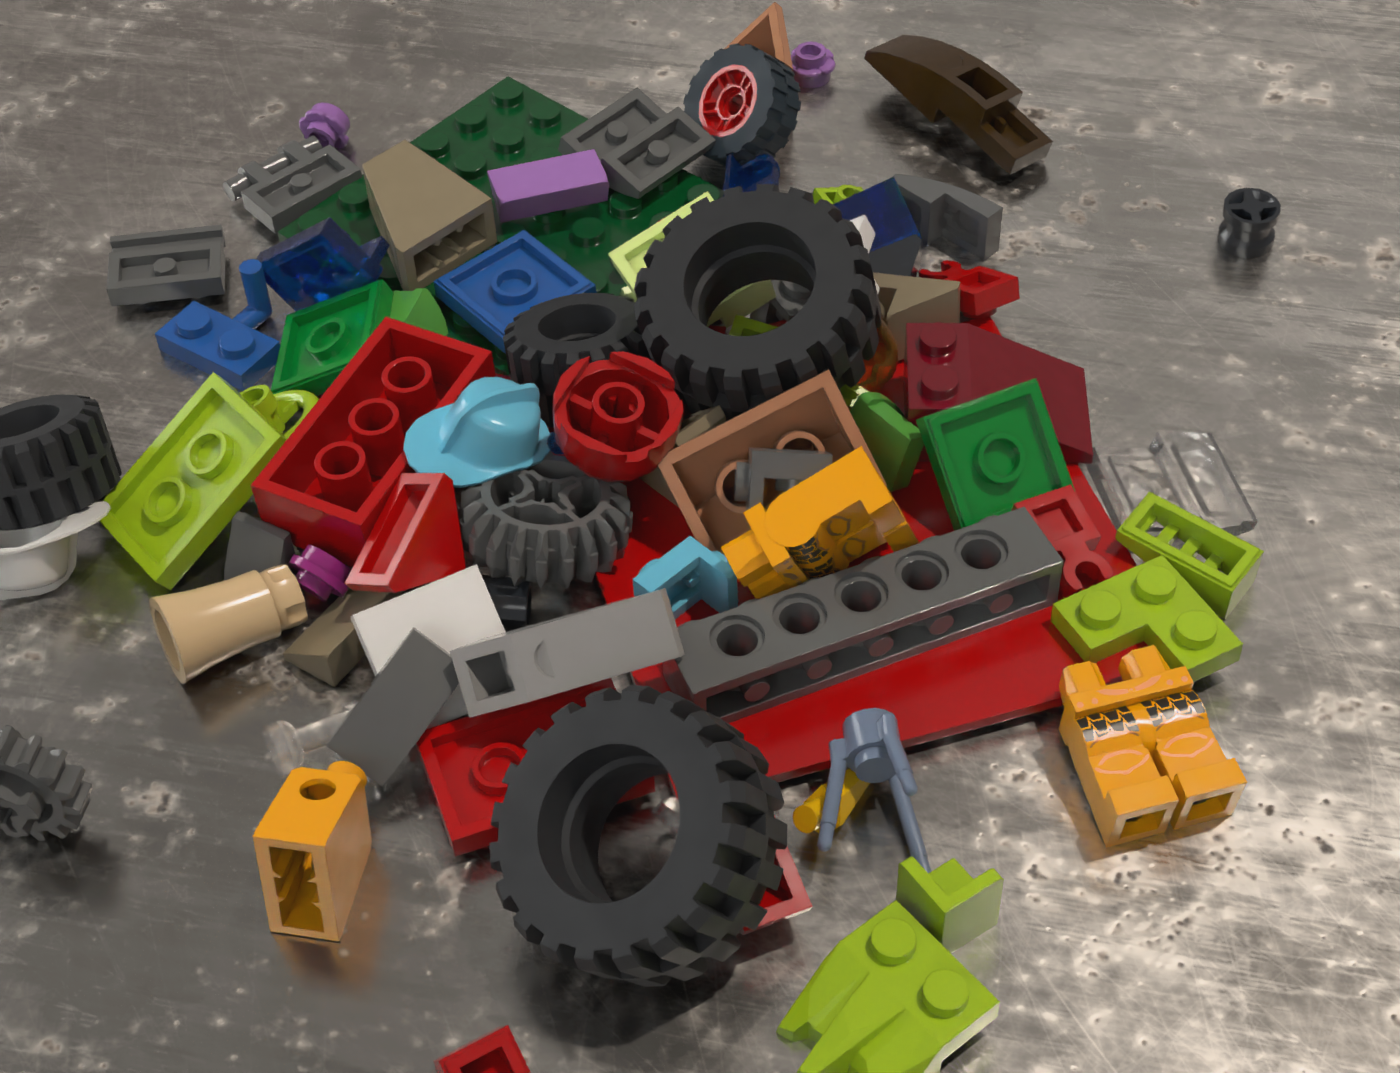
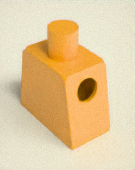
[252,761,372,942]

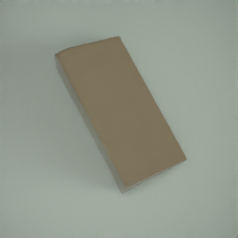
[283,587,402,687]

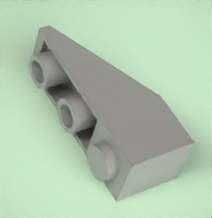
[450,588,685,718]

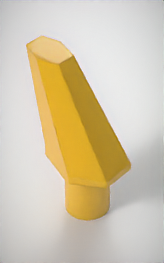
[793,768,870,833]

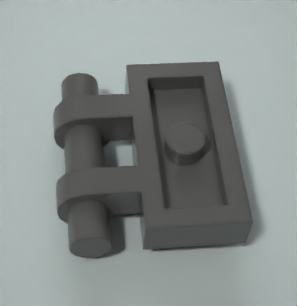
[223,136,362,234]

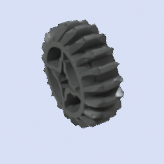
[458,450,633,590]

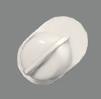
[0,501,111,600]

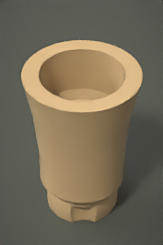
[149,564,308,684]

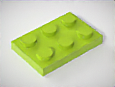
[99,372,287,590]

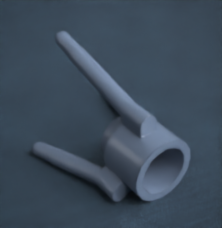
[817,708,931,873]

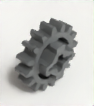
[0,725,93,841]

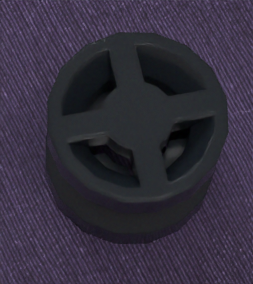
[1218,188,1281,258]

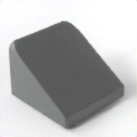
[224,511,298,580]

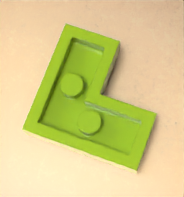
[1050,555,1243,682]

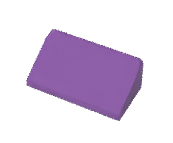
[487,149,609,223]

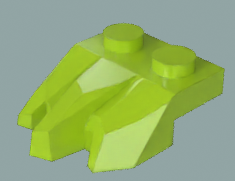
[776,900,1000,1073]

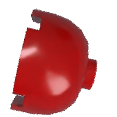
[552,351,684,482]

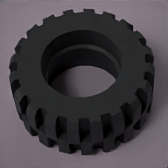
[634,184,882,421]
[489,685,787,987]

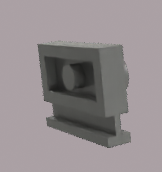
[106,224,226,306]

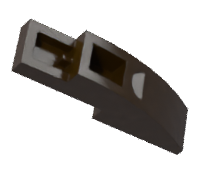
[864,35,1053,175]

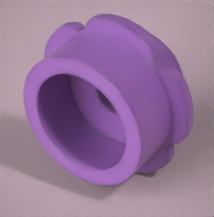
[791,42,836,88]
[299,103,350,149]

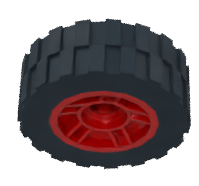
[683,43,801,171]

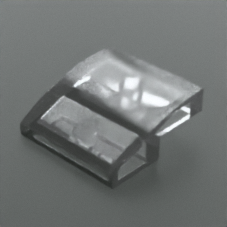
[1085,431,1258,554]

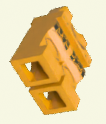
[721,446,919,599]
[1058,645,1247,848]

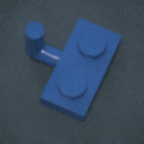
[155,259,280,391]

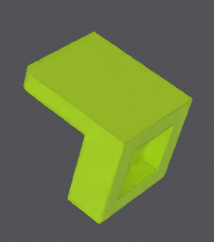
[896,856,1004,953]

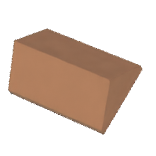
[658,370,887,554]

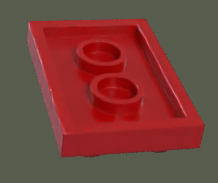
[416,678,655,857]

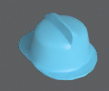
[403,377,551,488]

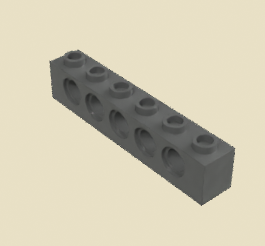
[662,507,1063,723]

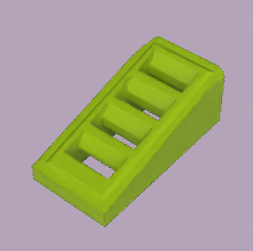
[1115,491,1264,619]

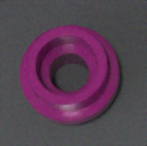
[288,544,351,601]

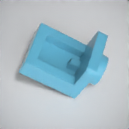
[633,536,738,619]

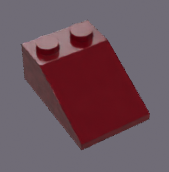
[903,322,1093,464]

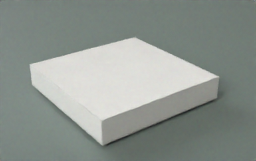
[350,564,505,729]

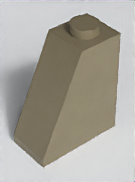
[362,139,497,291]

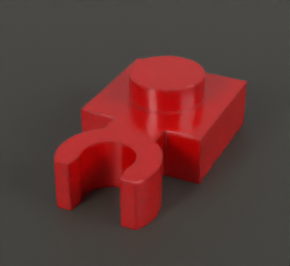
[918,260,1020,319]
[1011,484,1113,598]

